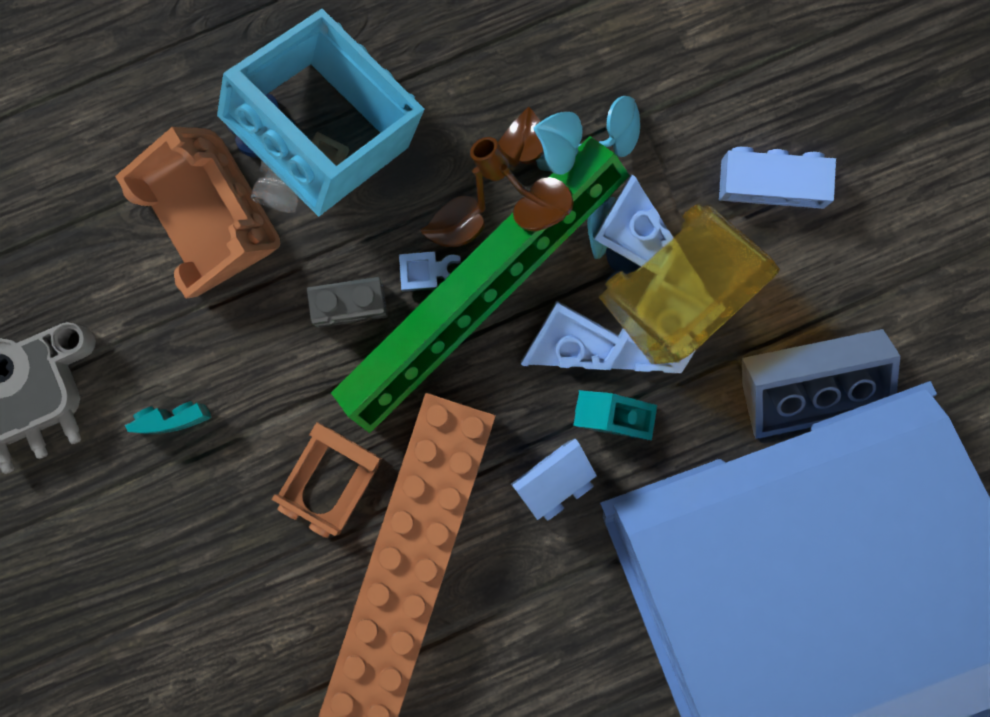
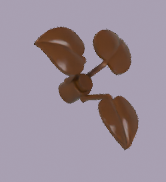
[420,107,574,247]

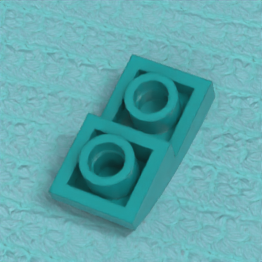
[125,401,212,434]

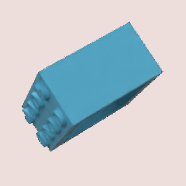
[217,9,425,217]

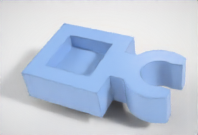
[399,252,461,292]

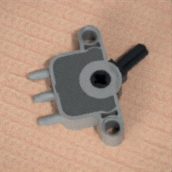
[0,322,96,474]

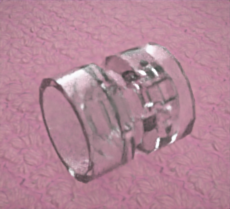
[250,161,300,214]

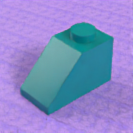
[573,390,657,440]

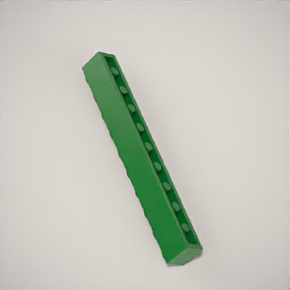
[331,136,630,433]

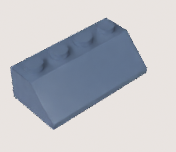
[742,329,901,439]

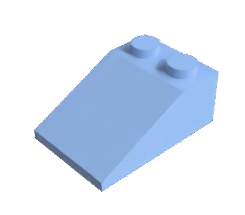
[511,439,597,521]

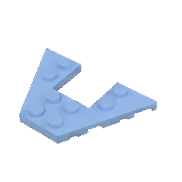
[521,174,720,373]

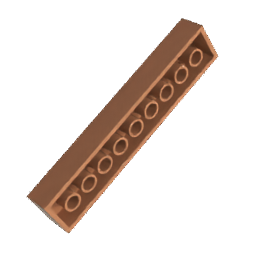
[319,393,496,717]

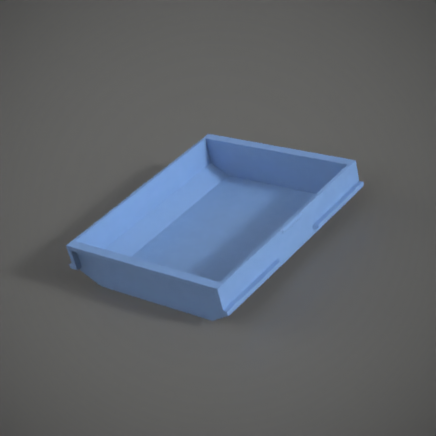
[600,381,990,717]

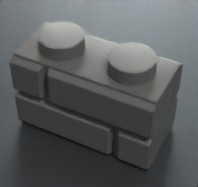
[307,277,388,328]

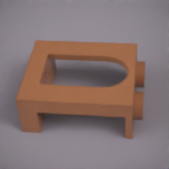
[272,422,383,538]

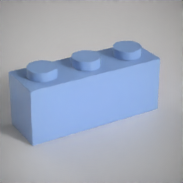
[719,147,836,209]

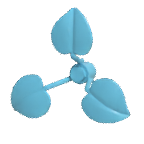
[533,96,640,259]

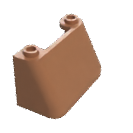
[115,127,280,299]

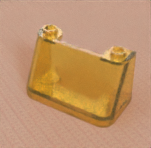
[599,203,780,364]

